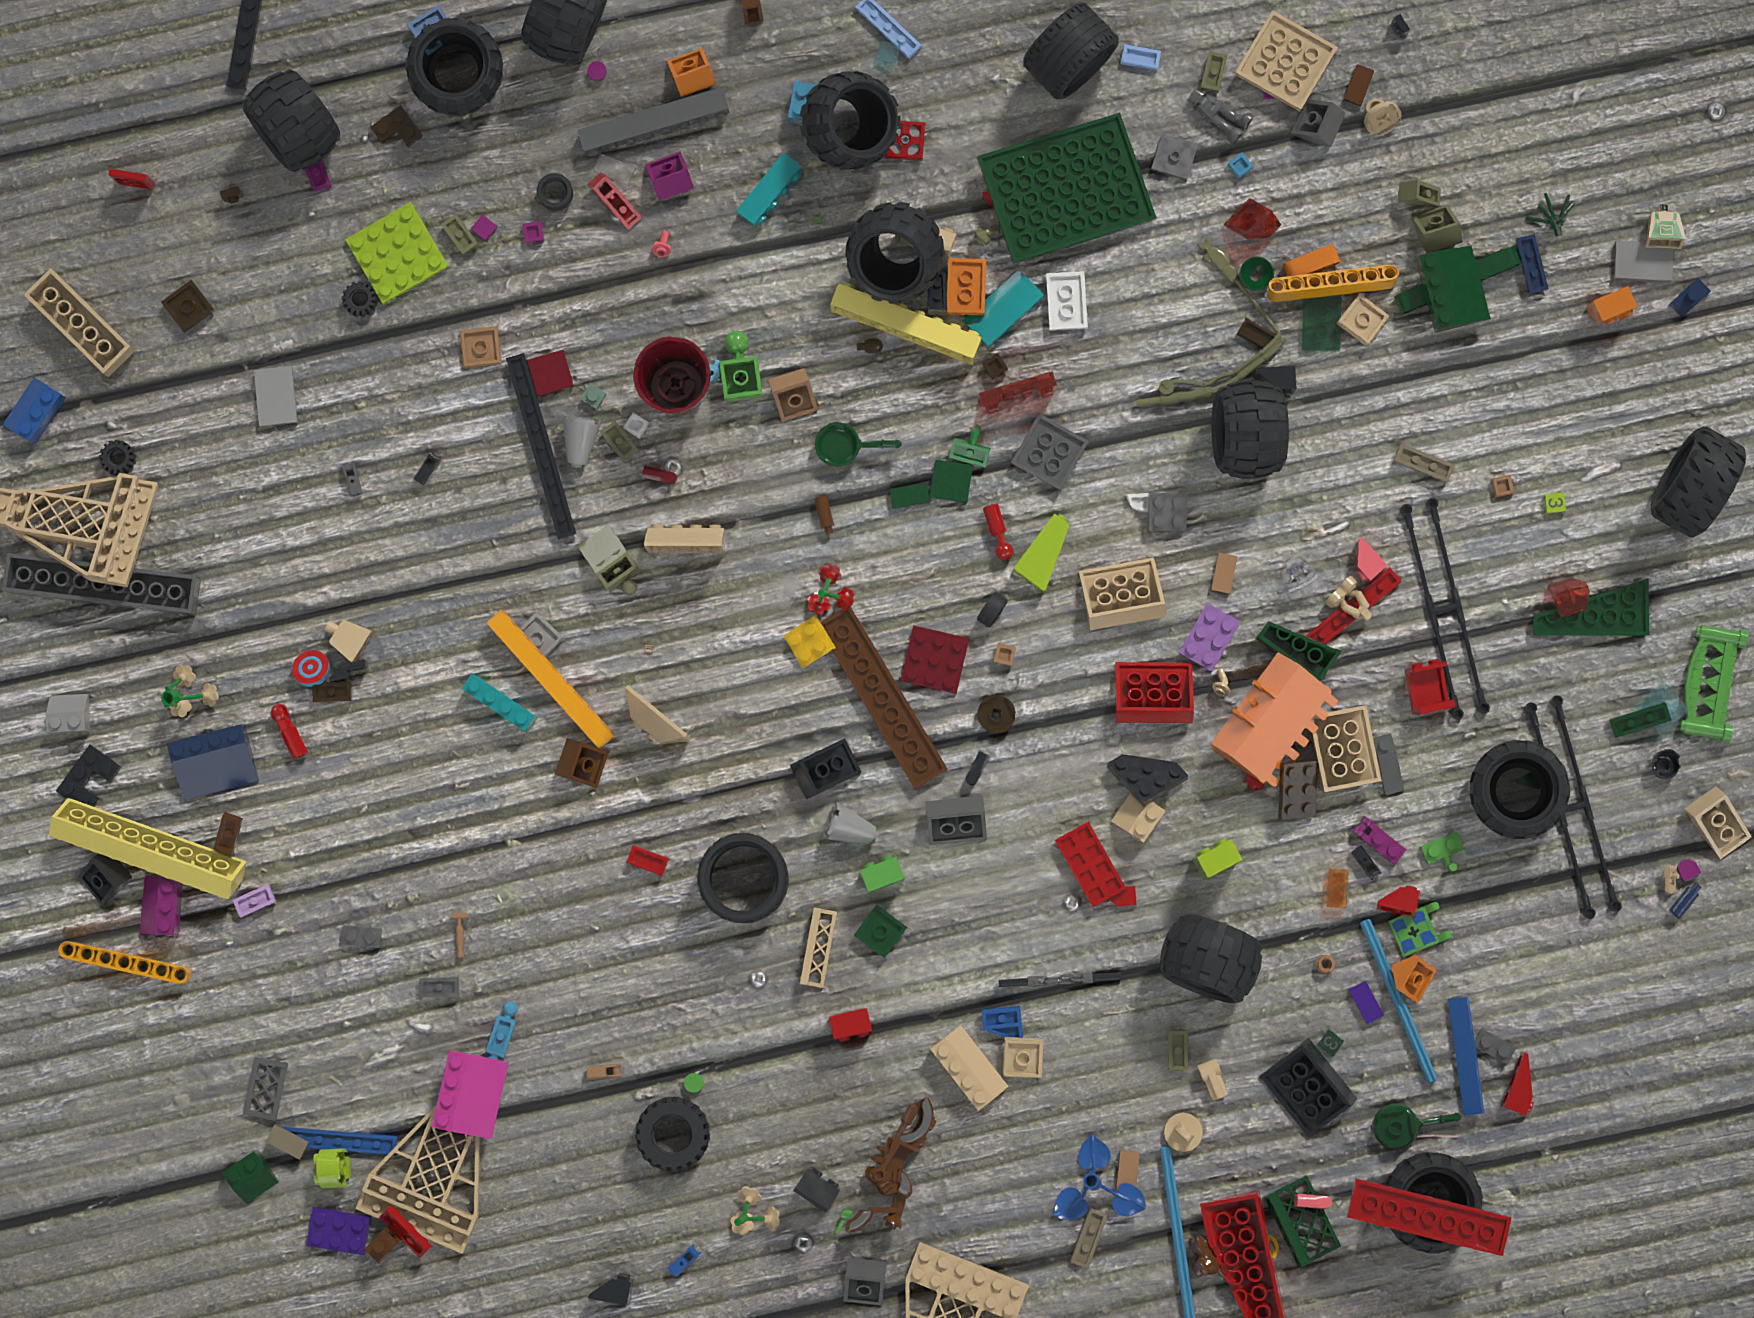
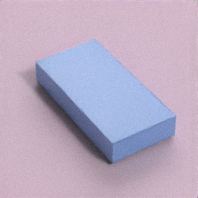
[1120,44,1161,71]

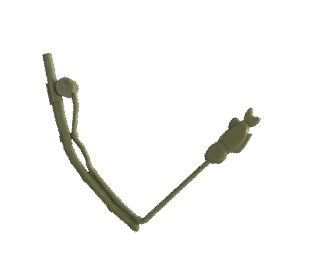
[1136,238,1287,407]

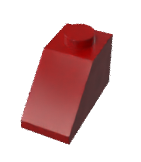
[1377,886,1420,918]

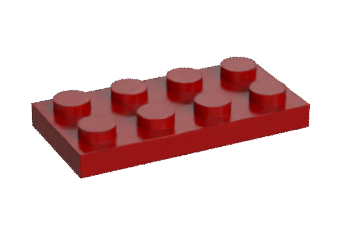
[1055,821,1127,907]

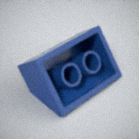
[3,377,66,445]

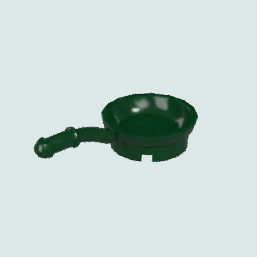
[814,422,902,467]
[1373,1103,1462,1150]

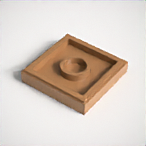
[460,326,502,369]

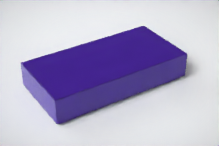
[1348,981,1384,1024]

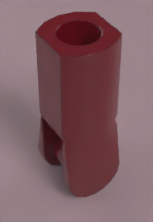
[642,465,677,484]

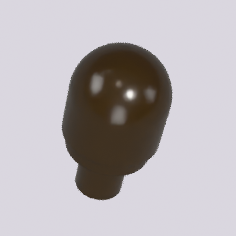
[856,338,883,354]

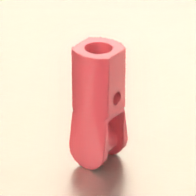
[1294,1194,1332,1209]

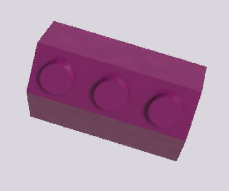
[140,876,183,936]

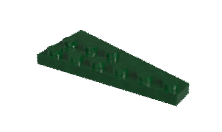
[1532,578,1650,636]

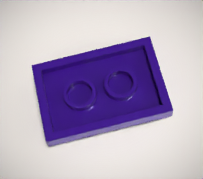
[306,1207,371,1255]

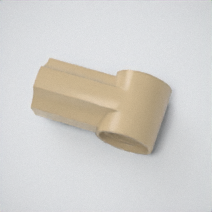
[1197,1059,1228,1101]

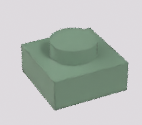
[580,383,607,410]

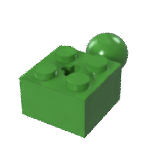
[719,330,763,403]

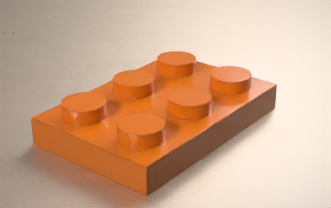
[947,258,986,316]

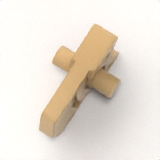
[1662,866,1679,894]

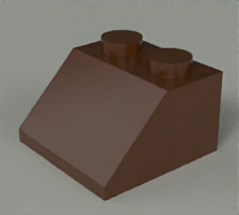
[555,738,609,788]

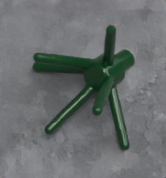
[1526,193,1575,236]

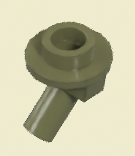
[974,225,999,246]

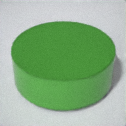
[684,1073,704,1093]

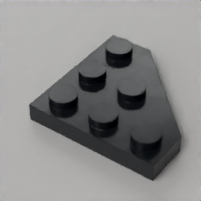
[1107,754,1189,807]

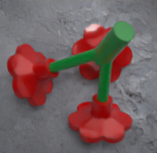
[807,563,854,615]

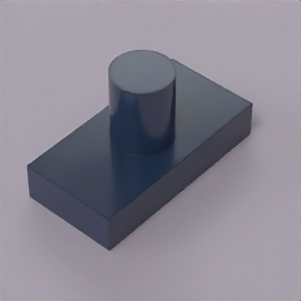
[1669,278,1711,318]

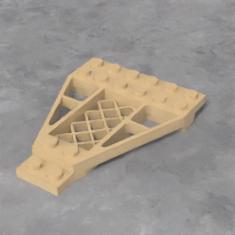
[0,473,159,587]
[355,1104,480,1254]
[906,1242,1029,1318]

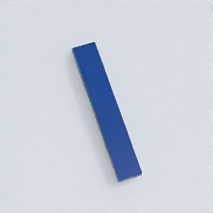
[1448,997,1485,1115]
[282,1126,398,1156]

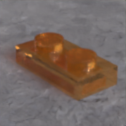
[1326,868,1349,909]

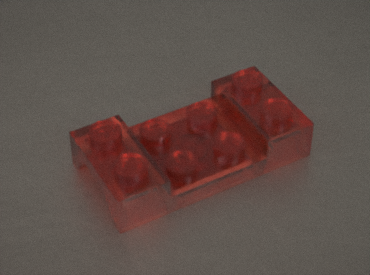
[978,371,1057,415]

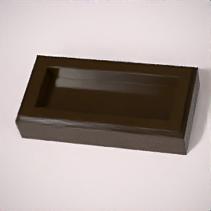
[1236,317,1276,349]

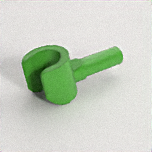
[834,1208,853,1234]

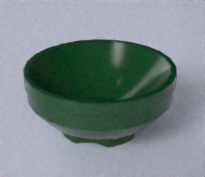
[1239,256,1274,291]

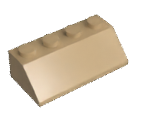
[931,1025,1008,1111]

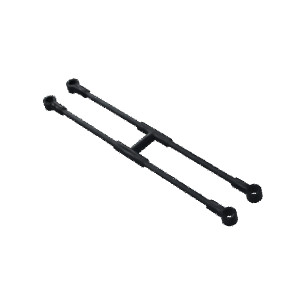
[1400,498,1490,720]
[1524,695,1622,919]

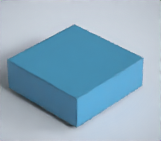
[1227,152,1254,180]

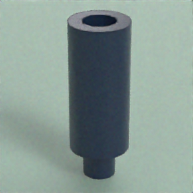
[1669,882,1701,919]

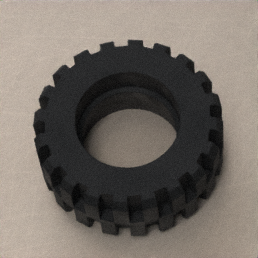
[635,1096,711,1172]

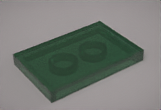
[1301,295,1342,352]

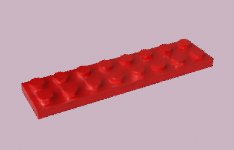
[1346,1178,1512,1256]

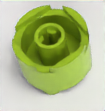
[314,1148,351,1189]

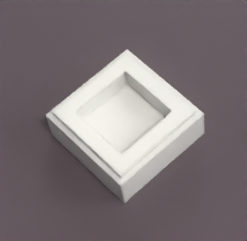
[623,413,649,439]

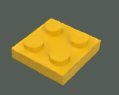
[784,615,836,668]

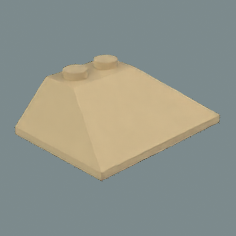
[625,685,691,744]

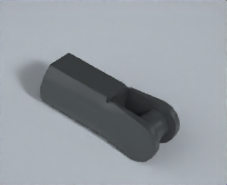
[342,461,363,497]

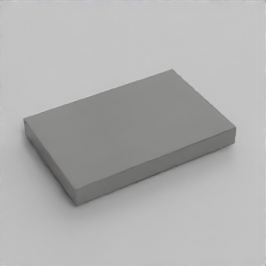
[1614,240,1673,282]
[254,366,298,427]

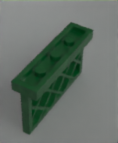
[1263,1175,1341,1267]

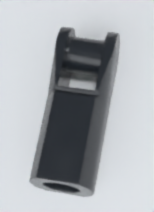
[413,451,442,486]
[965,751,990,786]
[1351,845,1382,880]

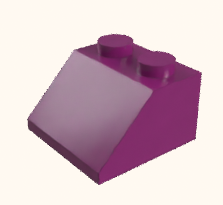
[645,151,694,201]

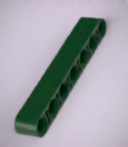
[1394,246,1522,315]

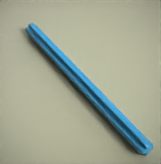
[1361,919,1437,1083]
[1160,1146,1195,1318]

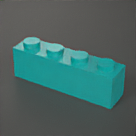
[736,152,802,228]
[461,673,538,733]

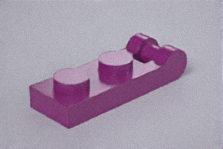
[1352,816,1407,865]

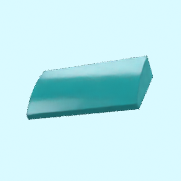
[962,270,1044,348]

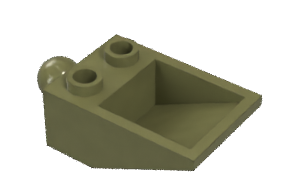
[577,525,641,595]

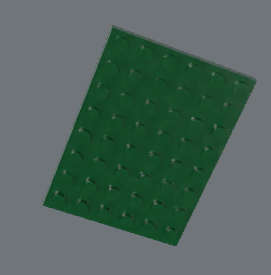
[977,113,1157,264]

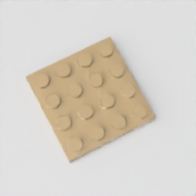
[1234,10,1338,112]

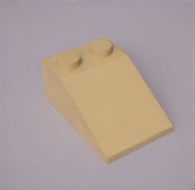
[1684,786,1752,859]

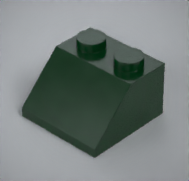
[222,1150,279,1204]

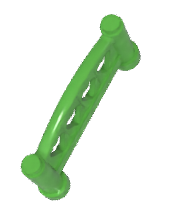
[1679,625,1749,744]

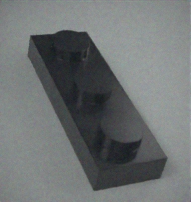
[927,272,947,316]

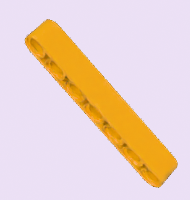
[1267,265,1399,302]
[58,941,192,984]

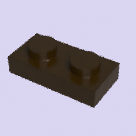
[312,682,352,703]

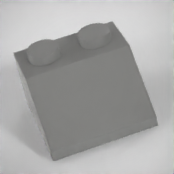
[46,694,90,734]

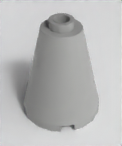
[563,415,601,468]
[822,802,878,845]

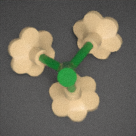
[730,1186,780,1236]

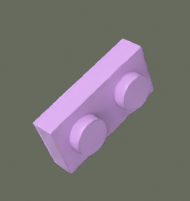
[233,884,277,918]

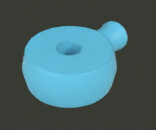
[710,359,721,383]

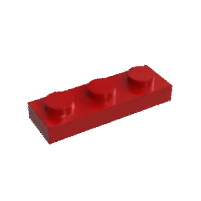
[379,1205,432,1258]

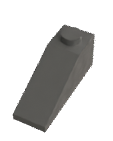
[1373,733,1404,795]

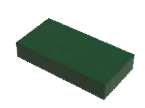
[890,484,930,509]

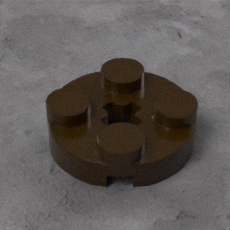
[977,695,1016,733]

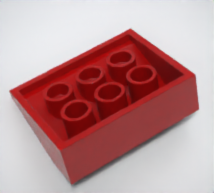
[1115,662,1194,724]

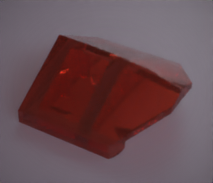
[1547,578,1590,618]

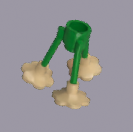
[161,665,219,718]

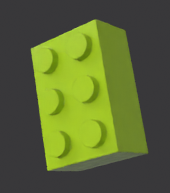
[1193,838,1243,880]

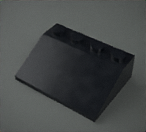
[1260,1037,1358,1137]

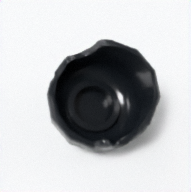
[1651,749,1681,779]

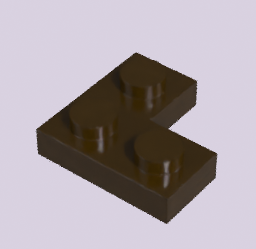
[370,105,423,147]

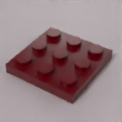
[901,625,969,695]

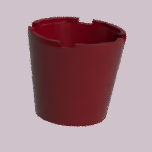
[633,336,711,415]

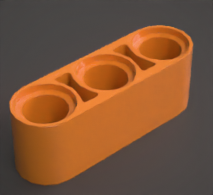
[1283,244,1341,276]

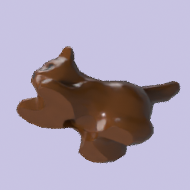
[1189,1235,1226,1280]

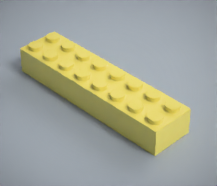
[830,283,982,365]

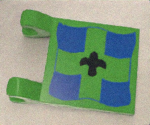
[1388,902,1452,957]

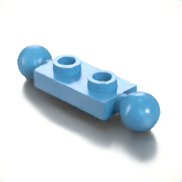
[485,1001,518,1060]

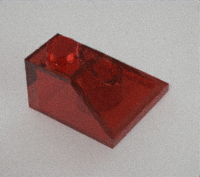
[1224,198,1282,239]

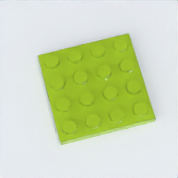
[345,202,449,305]

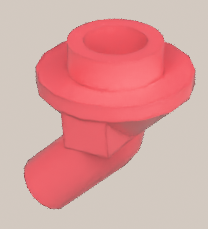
[652,230,671,257]

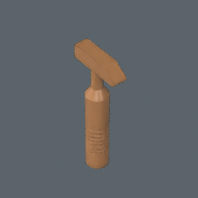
[451,913,470,958]

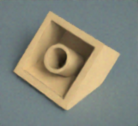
[1111,793,1165,844]

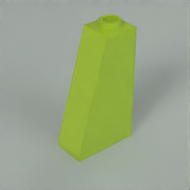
[1013,514,1070,593]

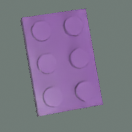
[1178,603,1240,672]

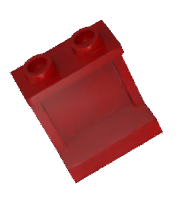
[1404,659,1455,715]

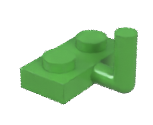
[1420,832,1464,872]

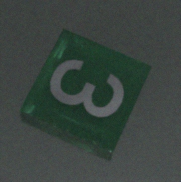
[1317,1029,1344,1057]

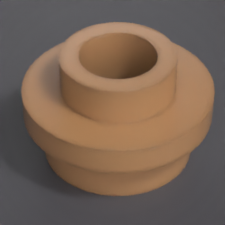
[1316,955,1335,974]

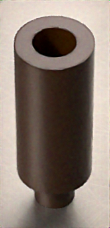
[814,496,834,535]

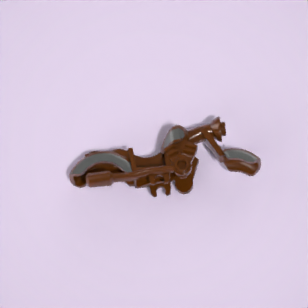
[845,1097,936,1233]

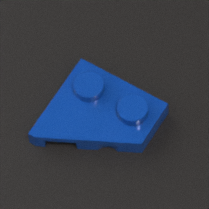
[981,1006,1023,1038]

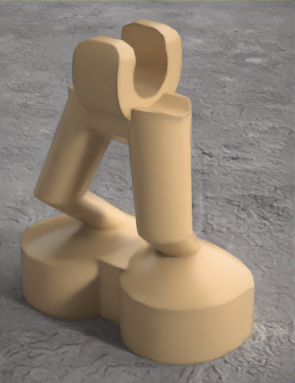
[1325,576,1372,621]

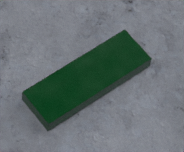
[1609,702,1672,738]

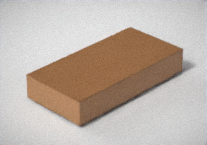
[1211,553,1238,594]
[1116,1150,1140,1189]

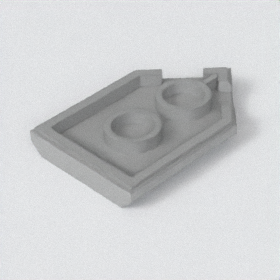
[510,612,564,666]

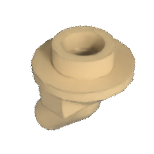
[1212,669,1230,696]

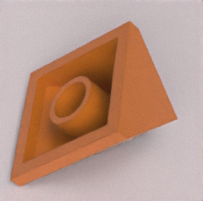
[1392,955,1437,1004]

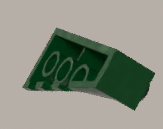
[1255,621,1342,681]

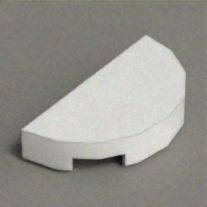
[1126,493,1148,513]

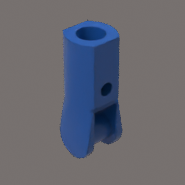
[667,1244,701,1277]

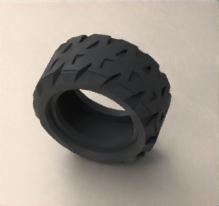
[1651,426,1746,538]

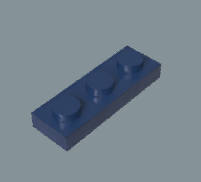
[1515,234,1549,294]

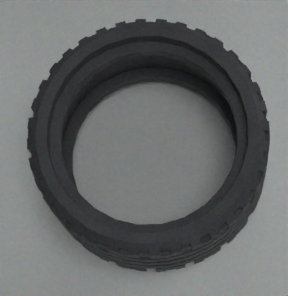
[1023,3,1119,100]
[697,833,789,924]

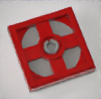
[885,121,925,161]

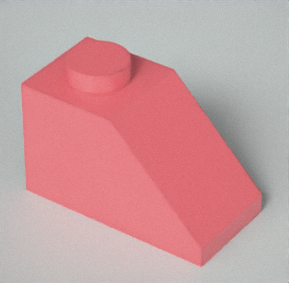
[1355,537,1388,582]

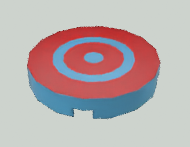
[292,650,330,687]

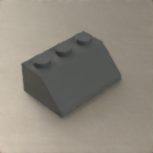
[925,796,987,845]

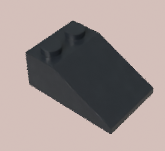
[789,738,862,800]
[793,1167,840,1213]

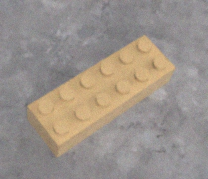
[24,268,135,377]

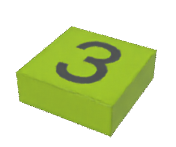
[1544,492,1566,514]

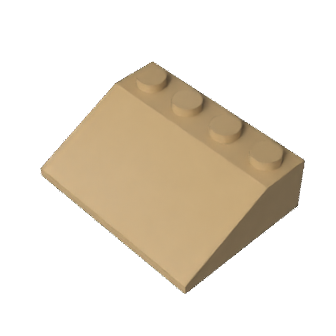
[644,525,725,553]
[1079,558,1166,630]
[1309,705,1382,793]

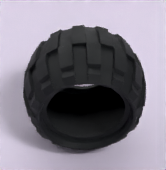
[521,0,607,65]
[405,17,504,116]
[243,69,340,172]
[800,71,901,170]
[845,202,945,304]
[1211,380,1289,479]
[1469,740,1570,839]
[1160,914,1262,1004]
[1384,1152,1483,1254]

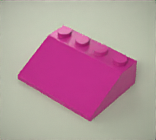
[432,1050,509,1139]

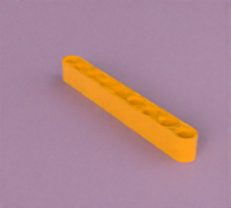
[487,609,615,749]

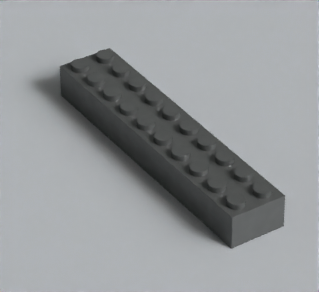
[2,553,201,616]

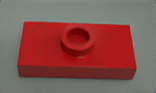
[626,845,669,876]

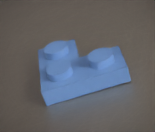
[407,5,447,56]

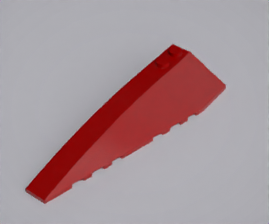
[1200,1190,1286,1318]

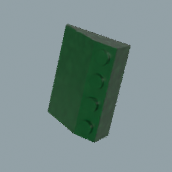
[1416,246,1491,333]

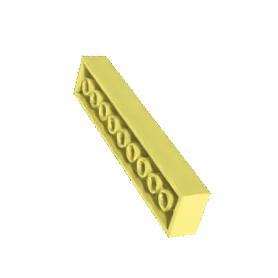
[49,798,247,899]

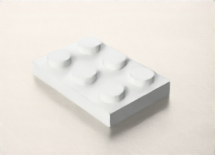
[1046,271,1088,331]

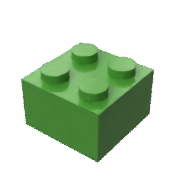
[860,855,905,893]

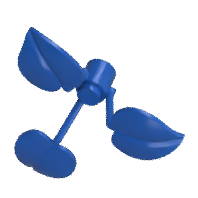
[1053,1134,1146,1220]

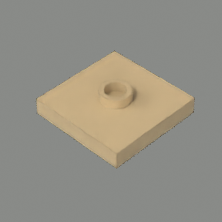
[1336,293,1389,346]
[1003,1037,1044,1078]

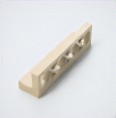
[800,907,837,988]

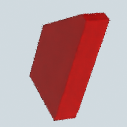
[1109,886,1137,907]

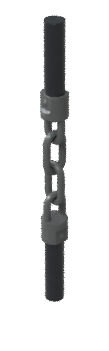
[998,972,1122,987]

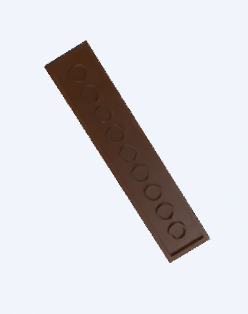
[820,606,948,789]

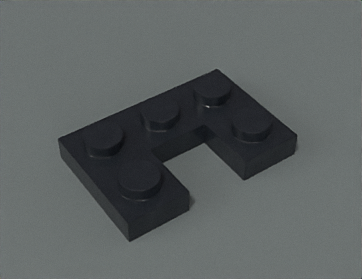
[56,744,122,807]

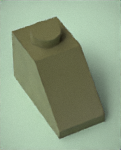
[1398,180,1441,207]

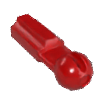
[983,503,1013,561]
[270,704,309,760]

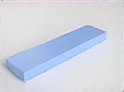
[855,0,922,60]

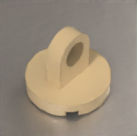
[1364,98,1402,135]
[1164,1113,1203,1152]

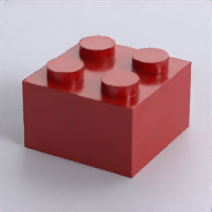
[829,1007,873,1042]

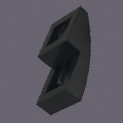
[329,659,369,682]

